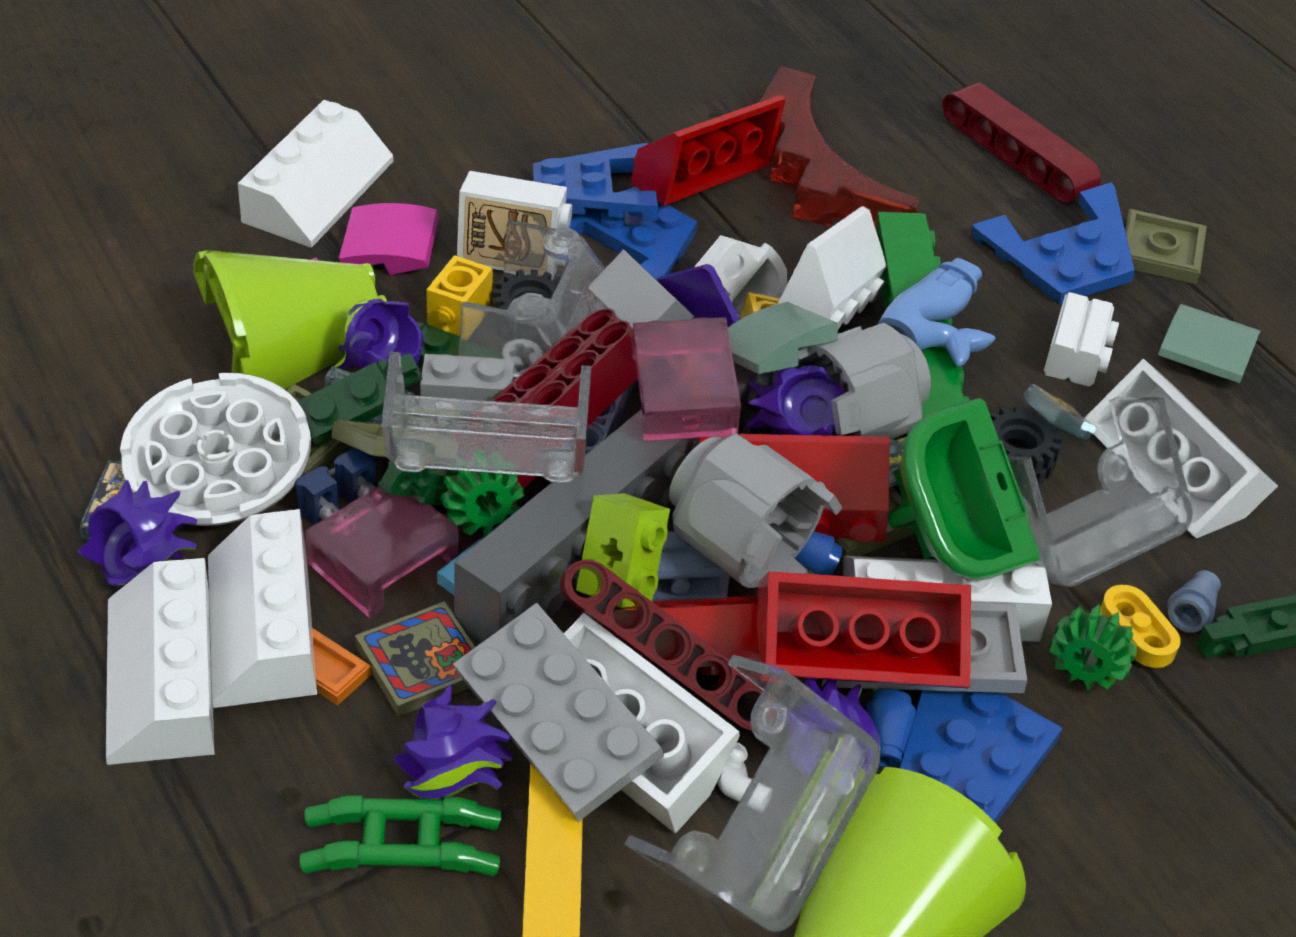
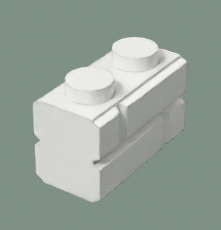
[1044,292,1119,387]

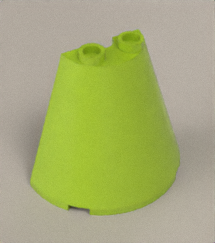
[193,250,387,389]
[794,767,1026,937]

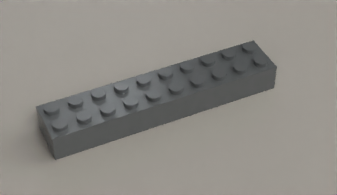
[454,352,773,644]

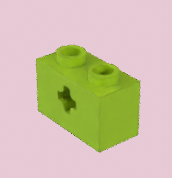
[576,493,670,608]

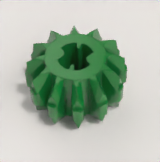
[440,453,524,536]
[1049,604,1137,691]

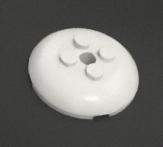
[120,373,311,526]

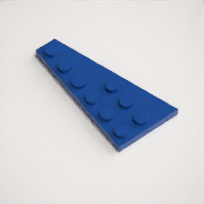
[900,690,1063,824]

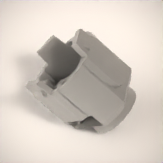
[791,323,931,440]
[669,433,843,588]

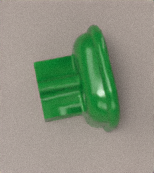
[887,398,1040,580]

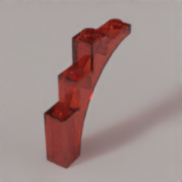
[760,66,921,227]

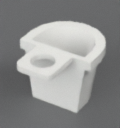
[695,235,787,317]

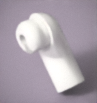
[717,742,773,813]

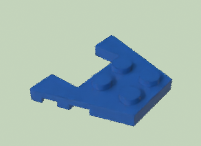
[533,143,658,221]
[971,182,1135,304]
[563,187,697,280]

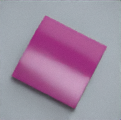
[339,203,439,275]

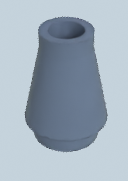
[1167,570,1221,632]

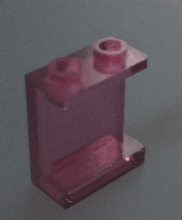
[632,317,741,441]
[306,486,459,618]

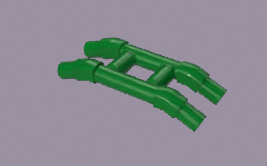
[300,795,501,877]

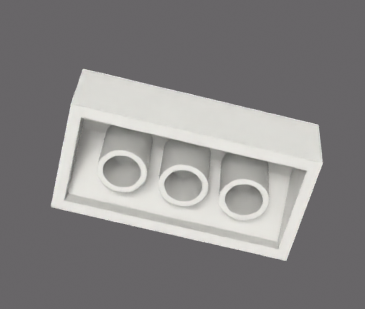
[238,100,393,248]
[778,206,887,329]
[1081,359,1278,538]
[208,509,317,708]
[843,556,1052,642]
[106,558,215,765]
[564,613,740,834]

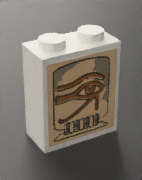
[457,171,572,279]

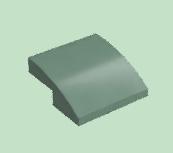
[711,302,838,374]
[1158,304,1261,383]

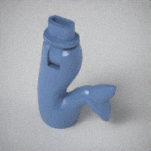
[877,258,995,367]

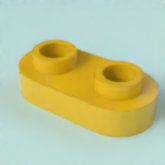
[1100,585,1180,668]

